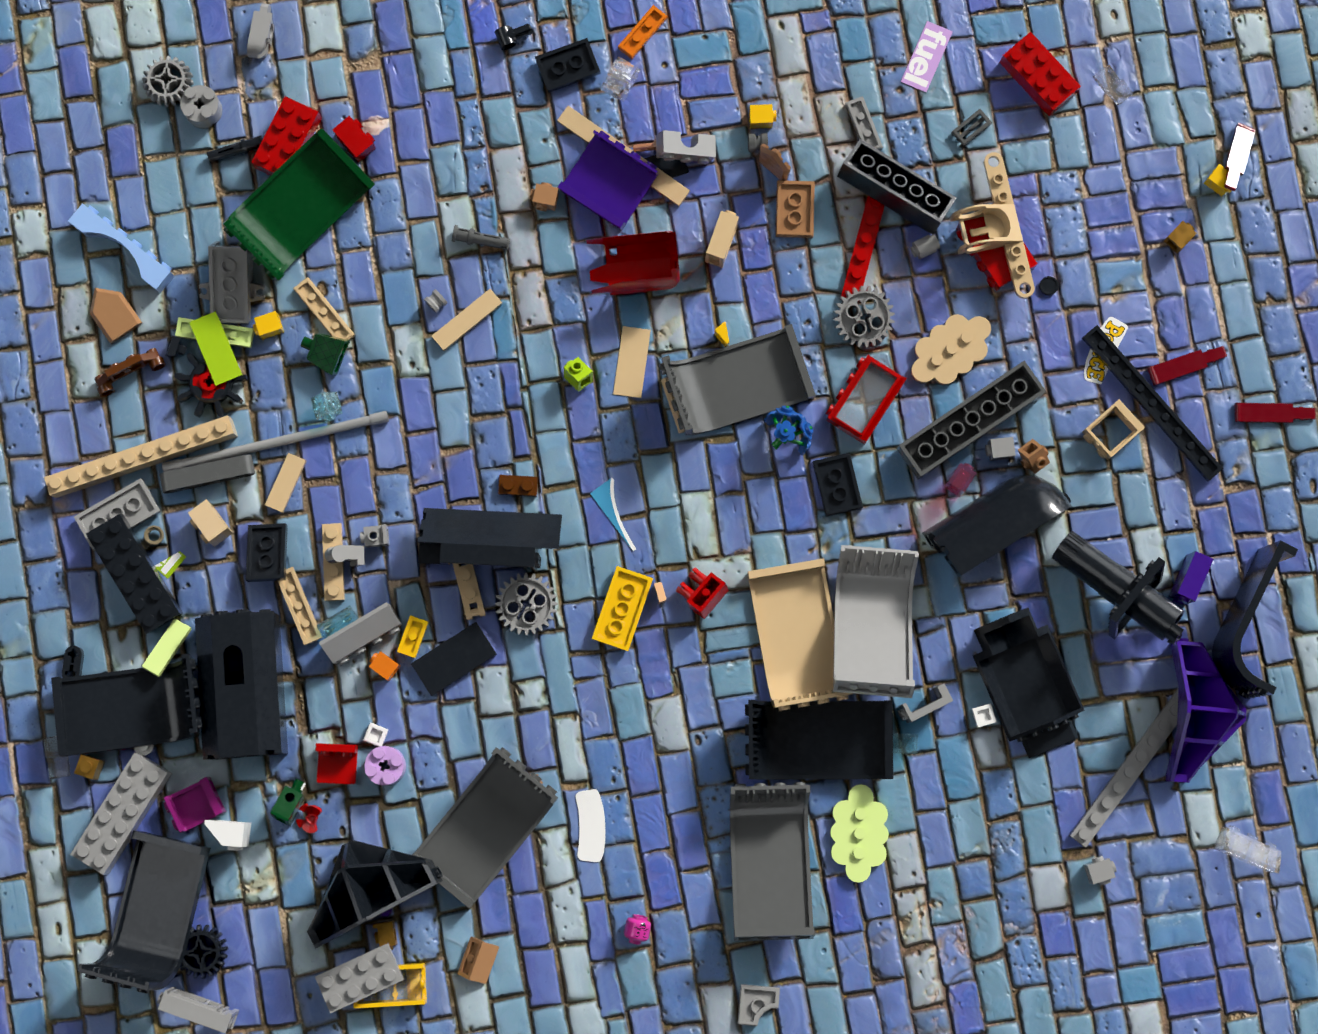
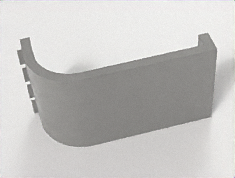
[833,545,919,698]

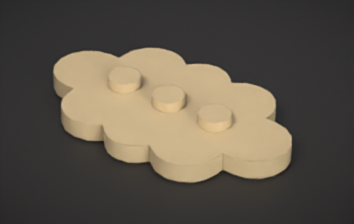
[911,314,991,385]

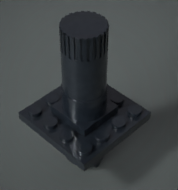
[1052,531,1185,645]

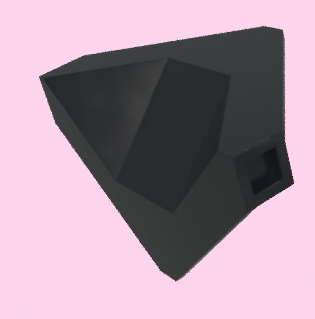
[307,840,443,949]

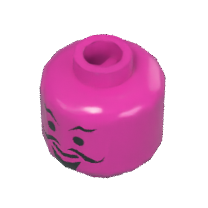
[624,914,651,945]

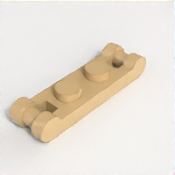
[452,563,486,620]

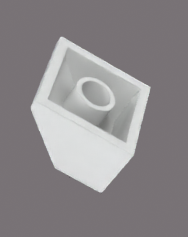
[204,819,251,851]

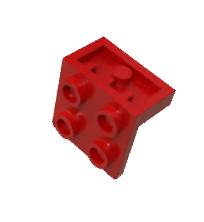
[315,743,358,784]

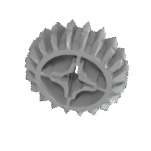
[142,56,194,107]

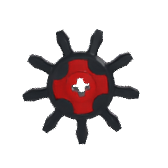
[174,353,248,418]

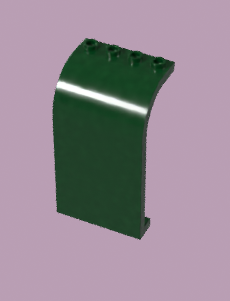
[223,128,375,281]

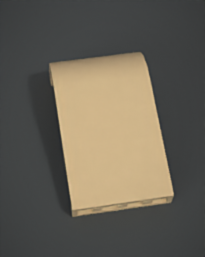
[747,558,853,711]

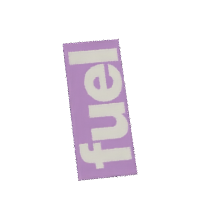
[901,21,953,92]

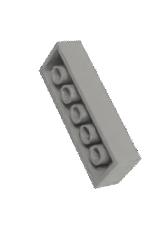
[70,753,172,875]

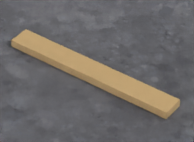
[557,106,690,207]

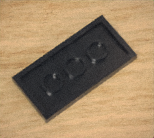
[411,622,497,696]

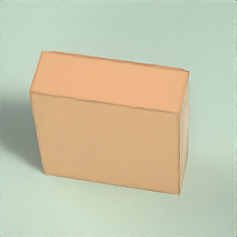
[654,582,666,604]

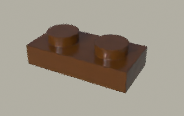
[498,475,538,497]

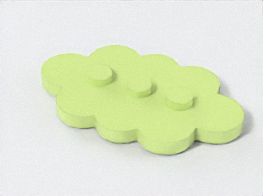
[830,784,889,883]

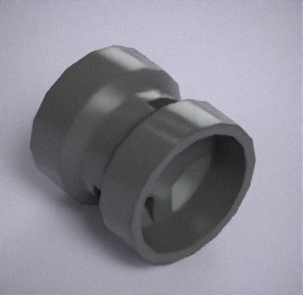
[748,133,768,152]

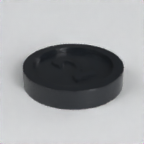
[1039,276,1059,295]

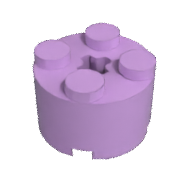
[365,746,406,785]

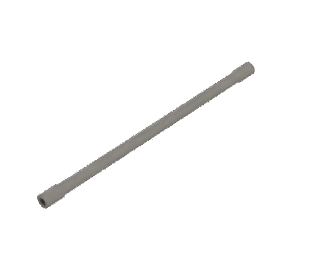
[162,410,389,472]

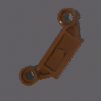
[94,348,166,397]

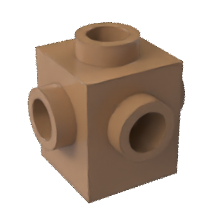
[1018,439,1050,474]

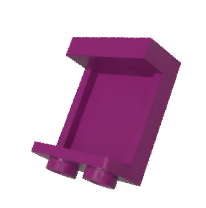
[163,777,226,833]

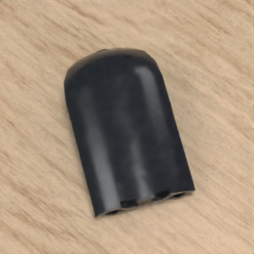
[922,475,1072,577]

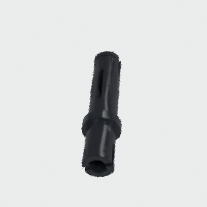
[207,135,263,163]

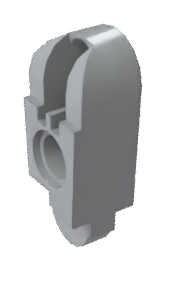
[247,3,274,59]

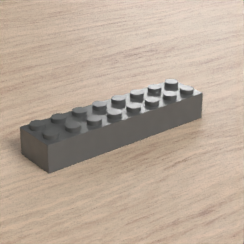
[896,360,1046,479]

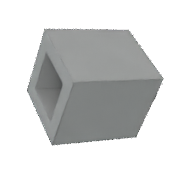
[985,437,1016,461]

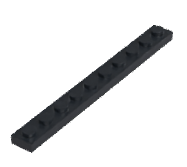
[1082,325,1224,482]

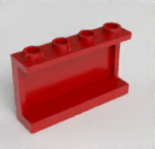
[956,217,1037,291]

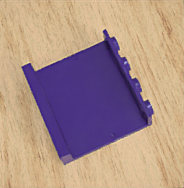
[557,130,659,231]

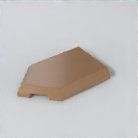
[758,144,791,181]
[90,288,142,344]

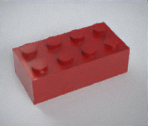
[999,31,1081,117]
[251,96,322,176]

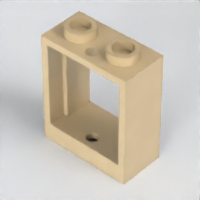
[705,210,739,268]
[1082,399,1145,460]

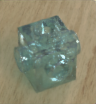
[311,392,342,422]

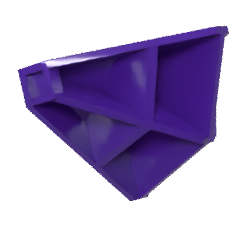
[1166,638,1246,783]

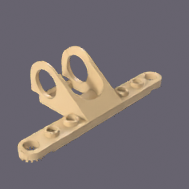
[950,152,1035,299]

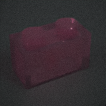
[943,463,977,497]

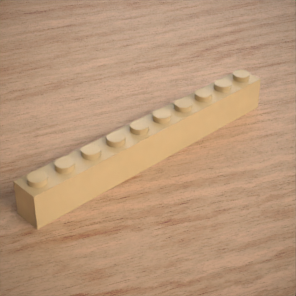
[44,415,238,498]

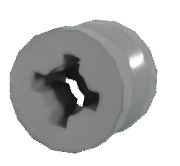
[424,289,447,313]

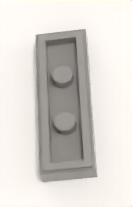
[845,96,883,150]

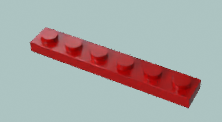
[840,196,884,304]

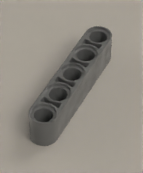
[159,455,255,494]

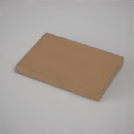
[775,180,815,238]

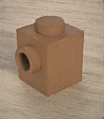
[530,182,559,211]

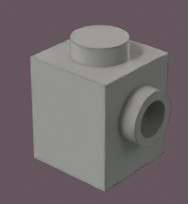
[1084,855,1117,885]

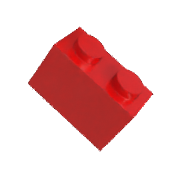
[332,116,376,162]

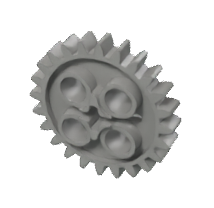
[833,286,895,347]
[495,573,558,636]

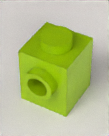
[563,357,593,392]

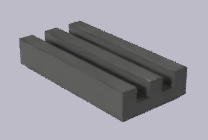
[951,109,992,147]

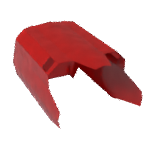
[586,231,680,295]

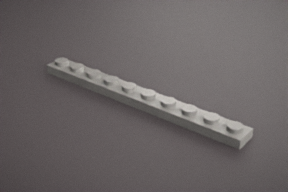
[1069,688,1178,848]

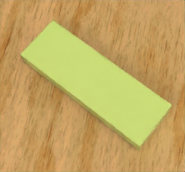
[142,618,192,677]

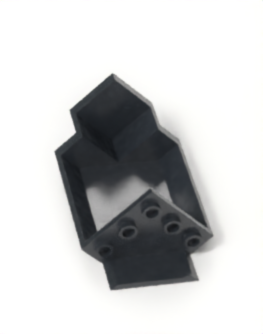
[417,508,562,573]
[972,607,1085,758]

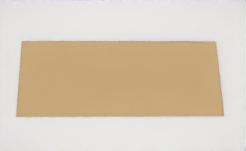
[613,326,651,398]

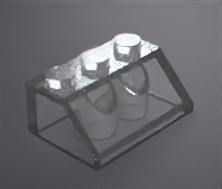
[1213,825,1282,874]

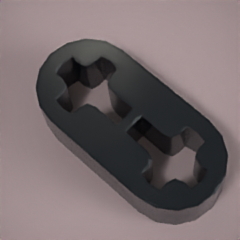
[62,646,84,678]

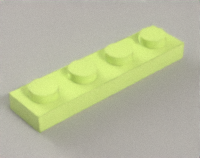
[175,317,254,348]

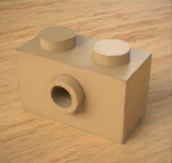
[188,499,233,547]

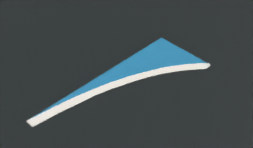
[590,478,636,551]

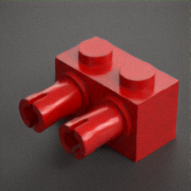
[676,567,729,619]

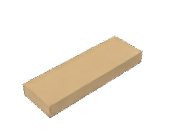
[265,453,307,513]

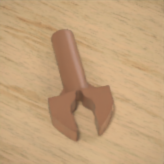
[633,139,656,152]

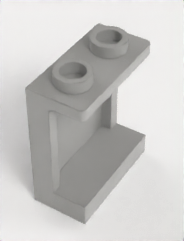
[898,684,953,723]

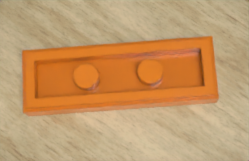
[618,5,668,59]

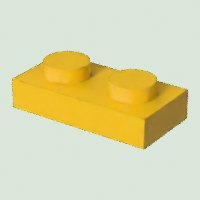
[397,615,429,658]

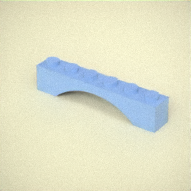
[68,204,174,293]

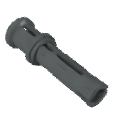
[452,225,510,250]

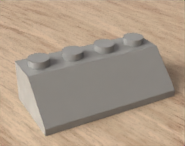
[319,602,402,665]

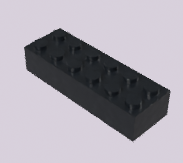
[837,139,957,235]
[86,514,183,634]

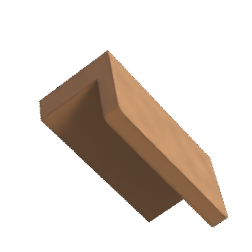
[457,937,499,984]

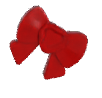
[296,803,322,833]

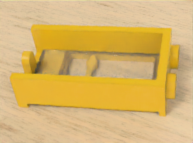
[352,963,427,1008]

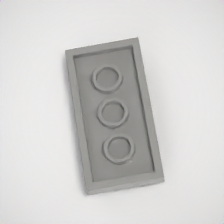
[74,478,161,550]
[315,943,404,1014]

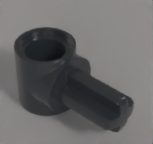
[494,24,533,50]

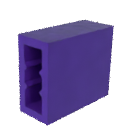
[1168,551,1214,606]

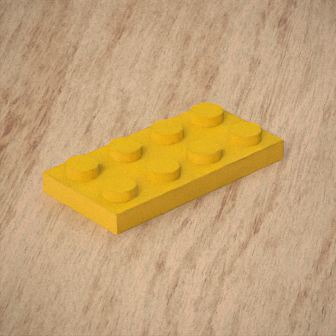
[592,566,653,651]

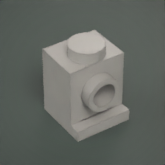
[360,524,390,548]

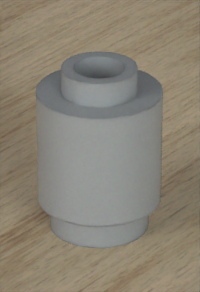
[910,235,940,259]

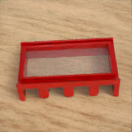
[826,354,907,445]

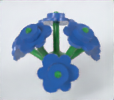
[764,406,813,456]

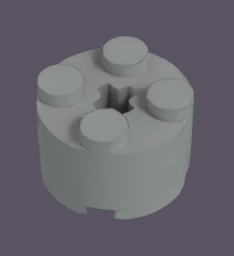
[180,85,223,129]

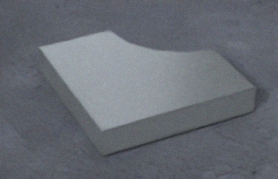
[737,984,780,1026]

